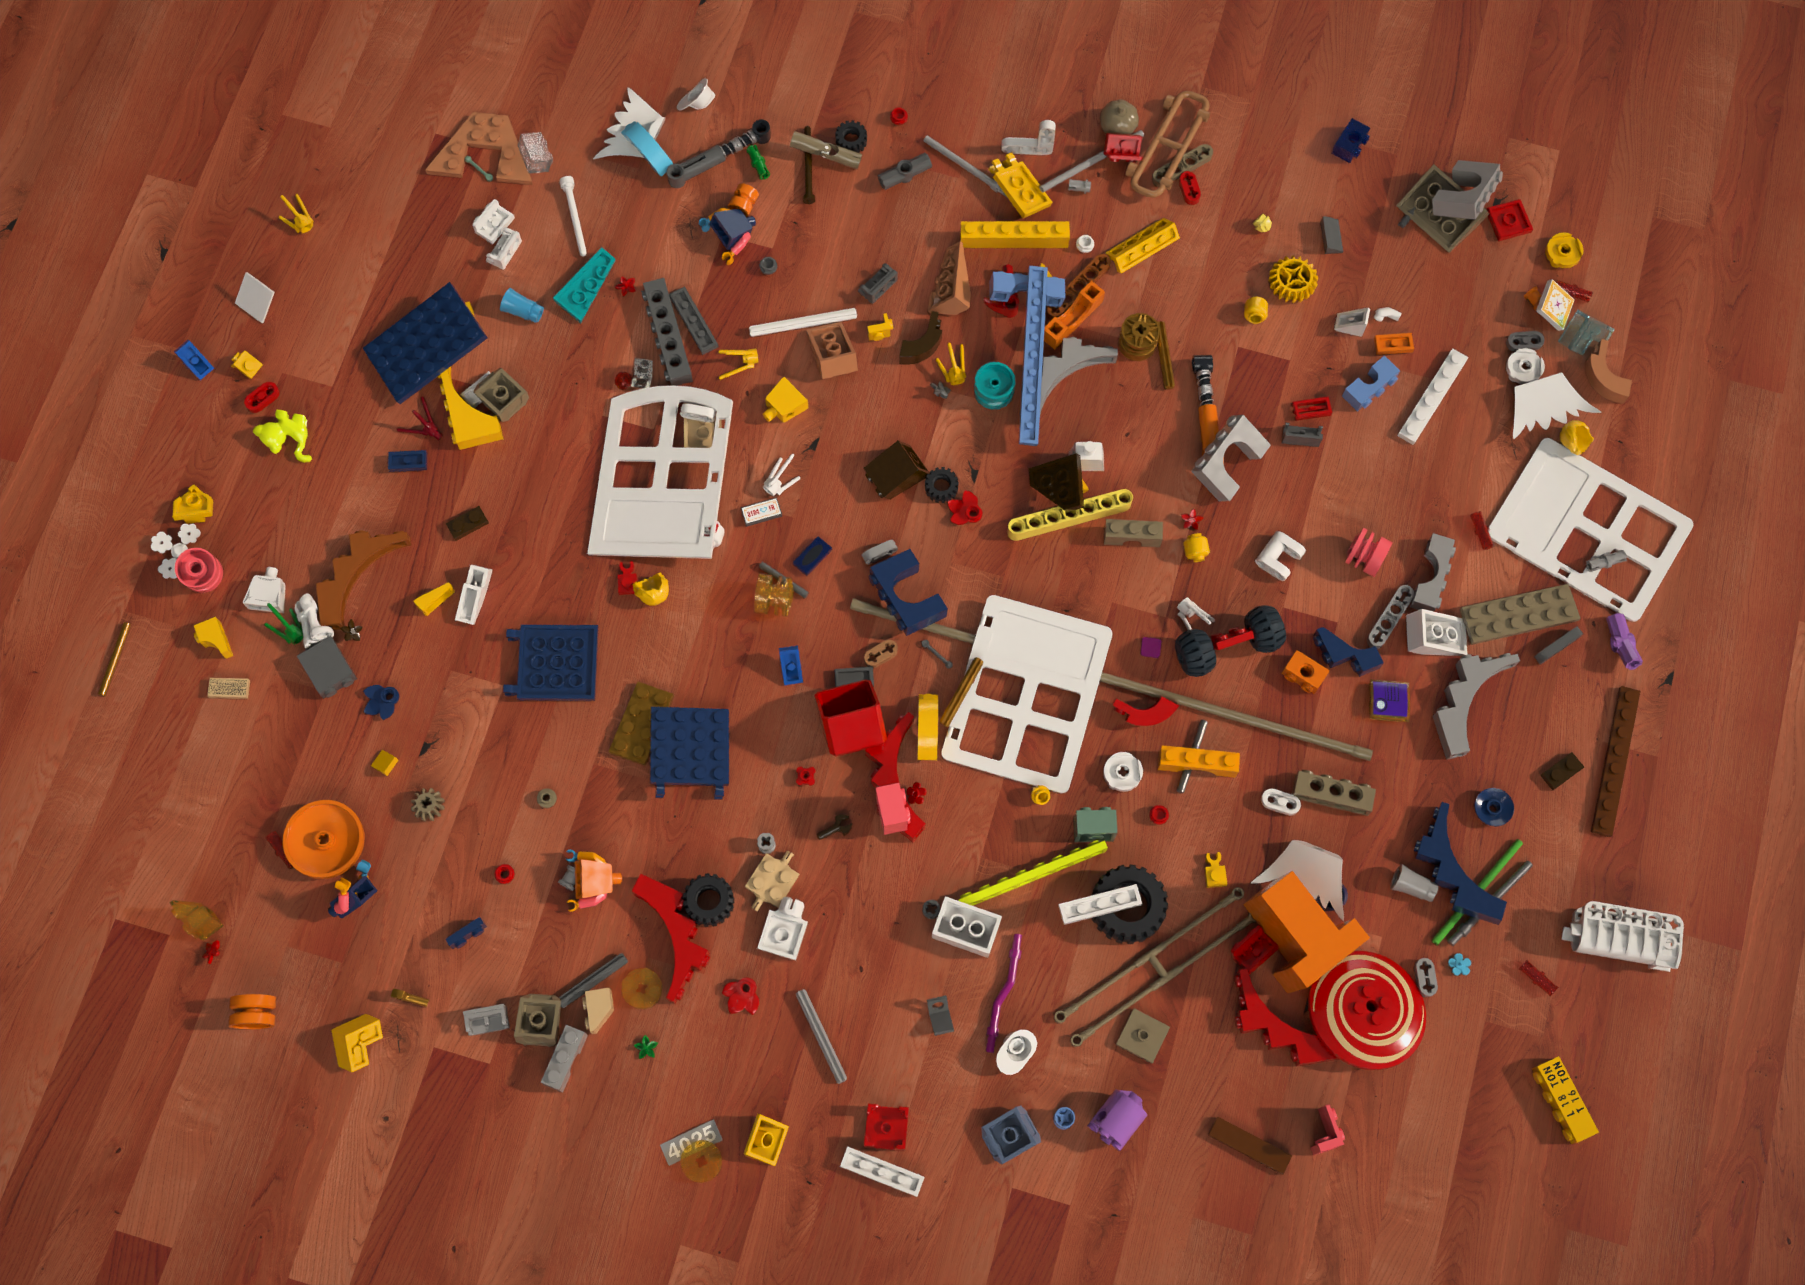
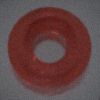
[614,372,632,390]

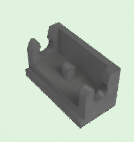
[858,263,898,304]
[1282,422,1323,447]

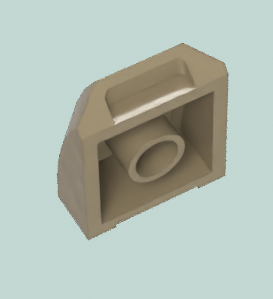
[474,368,529,422]
[514,994,561,1047]

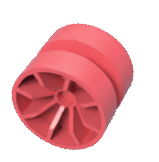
[175,548,223,593]

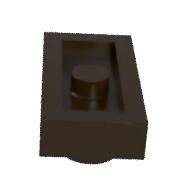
[446,506,489,541]
[1540,752,1584,790]

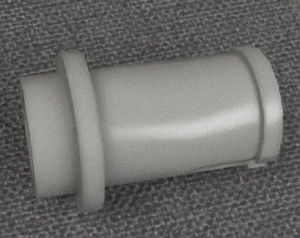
[1068,179,1091,194]

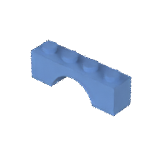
[989,271,1065,307]

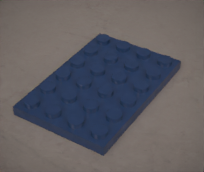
[363,282,488,404]

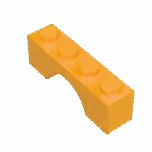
[1158,745,1240,778]

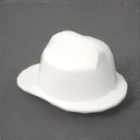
[677,78,715,110]
[996,1030,1037,1075]

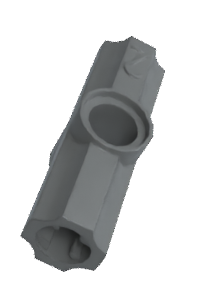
[878,153,932,190]

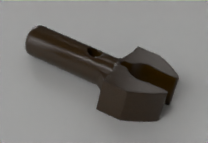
[817,814,853,840]

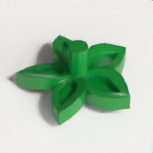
[634,1035,658,1059]

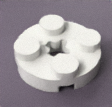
[1506,348,1545,384]
[1103,752,1143,792]

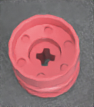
[1345,528,1393,577]

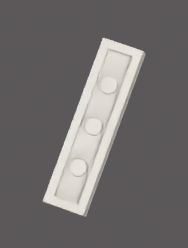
[1058,884,1142,925]
[840,1147,925,1197]

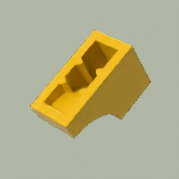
[193,617,233,659]

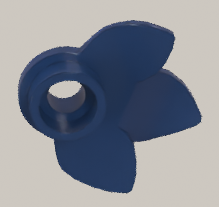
[363,685,400,720]

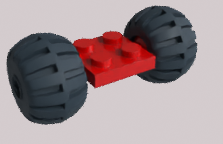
[1175,605,1286,677]

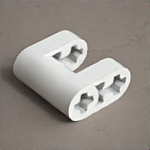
[1255,531,1306,581]

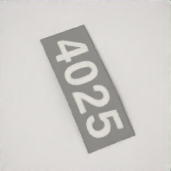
[660,1119,723,1166]

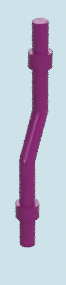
[986,934,1022,1053]

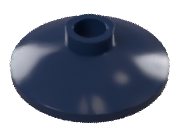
[1474,788,1514,827]

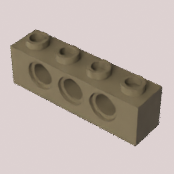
[1292,770,1376,816]

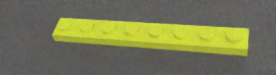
[958,840,1108,906]

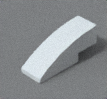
[455,565,492,625]

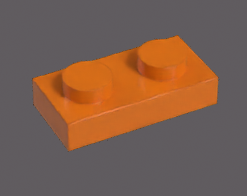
[1374,333,1414,355]

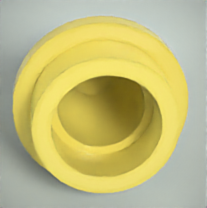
[1253,214,1272,232]

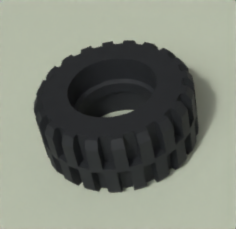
[1091,864,1168,944]

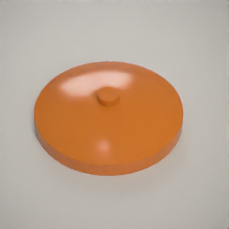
[283,800,365,879]

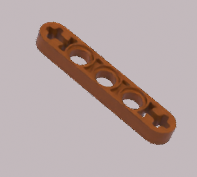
[1046,254,1111,320]

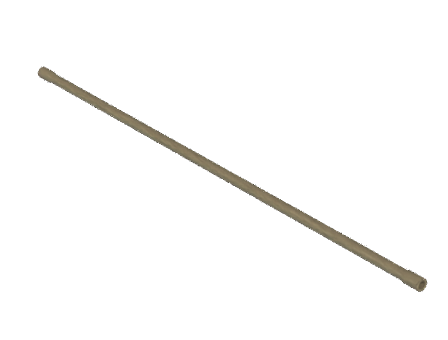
[850,598,1373,761]

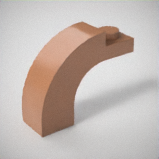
[1585,339,1632,404]

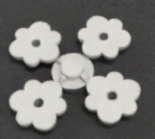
[151,524,201,579]

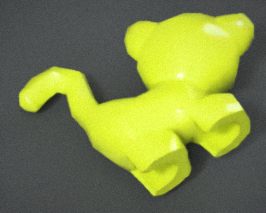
[253,409,312,463]

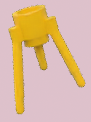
[279,194,314,233]
[936,342,966,385]
[718,348,758,380]

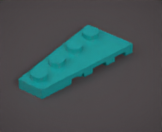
[553,247,616,323]

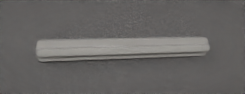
[796,989,847,1084]

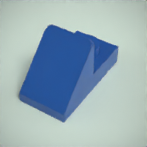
[174,340,214,380]
[779,645,803,685]

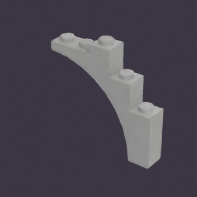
[1040,337,1118,414]
[1433,653,1520,760]

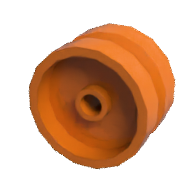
[228,994,276,1030]

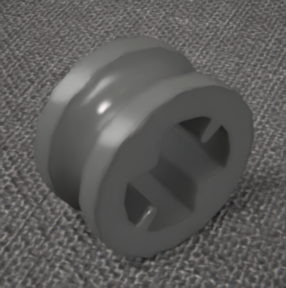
[922,900,940,919]

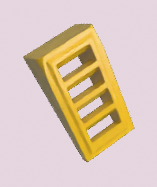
[413,582,455,616]

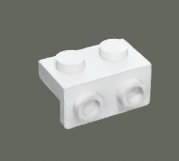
[473,199,515,244]

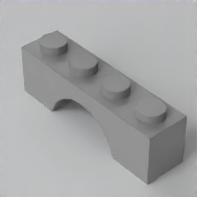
[1410,533,1456,612]

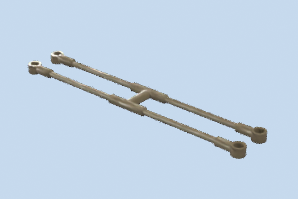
[1054,887,1257,1047]

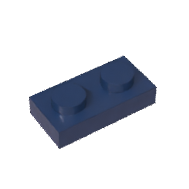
[388,450,427,472]
[445,917,487,949]

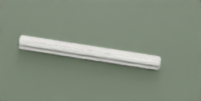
[749,308,857,337]

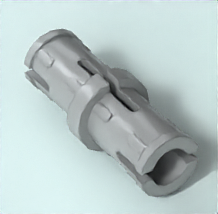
[1586,550,1627,572]

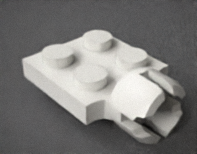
[758,897,808,961]

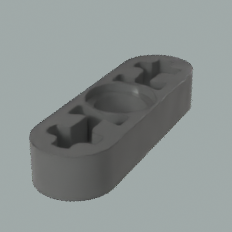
[1534,626,1584,665]

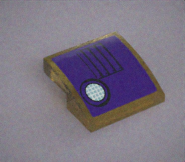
[1369,679,1410,722]

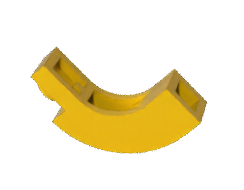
[918,694,938,760]

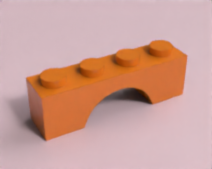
[1044,280,1105,350]

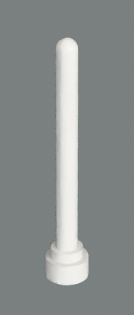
[559,176,587,257]

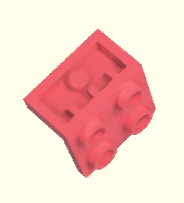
[1311,1104,1345,1156]

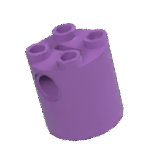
[1087,1089,1147,1151]

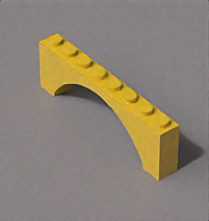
[438,301,504,450]

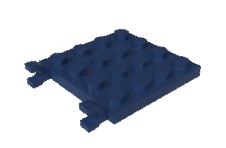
[503,625,599,701]
[650,707,729,800]

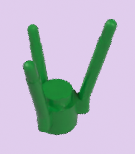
[264,603,303,645]

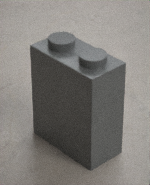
[297,636,357,699]

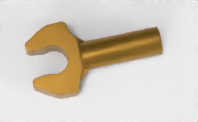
[391,988,429,1007]

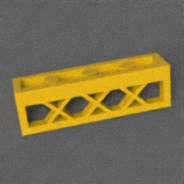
[1105,218,1180,273]

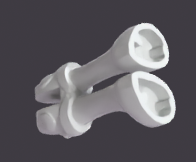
[295,593,334,650]

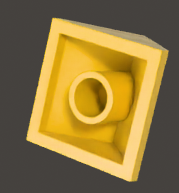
[743,1113,789,1166]

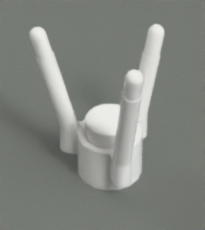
[763,454,800,496]
[1177,598,1215,630]

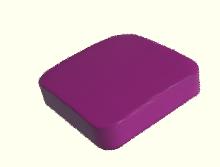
[1140,637,1161,658]

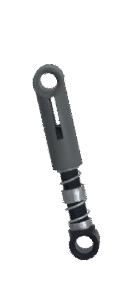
[667,119,771,188]

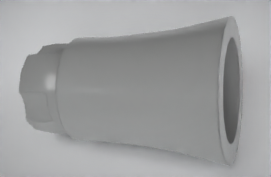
[1390,864,1439,902]

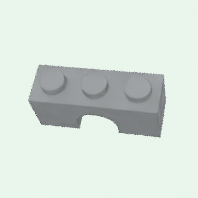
[541,1025,588,1093]

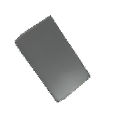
[1320,216,1343,254]

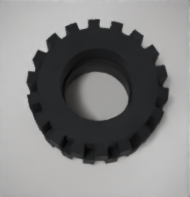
[683,873,735,927]

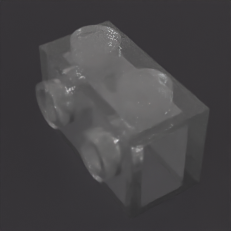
[517,132,553,173]

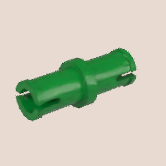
[746,145,770,180]

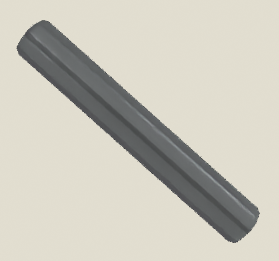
[558,953,628,1008]

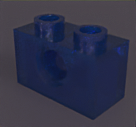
[1331,118,1370,163]

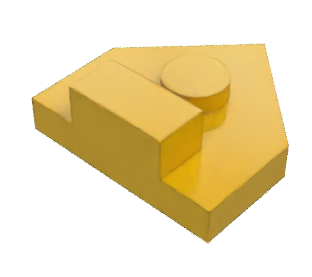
[172,484,213,524]

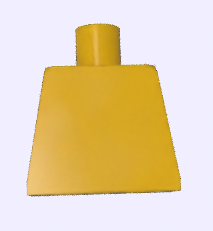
[762,377,808,422]

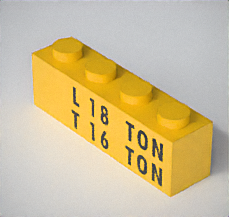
[1532,1056,1599,1144]

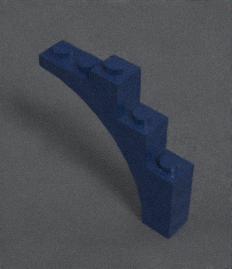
[1414,802,1507,925]

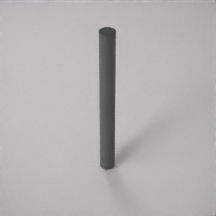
[1177,720,1208,793]

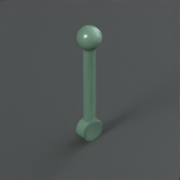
[465,156,493,182]

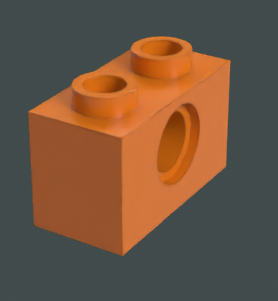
[1282,650,1330,694]

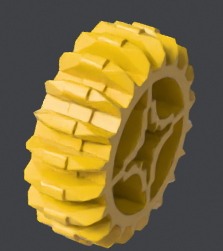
[1268,255,1318,304]

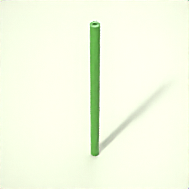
[1432,839,1523,945]

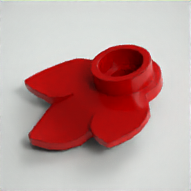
[948,490,983,525]
[722,977,760,1015]

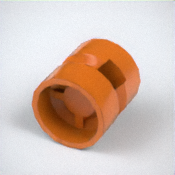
[727,183,759,217]

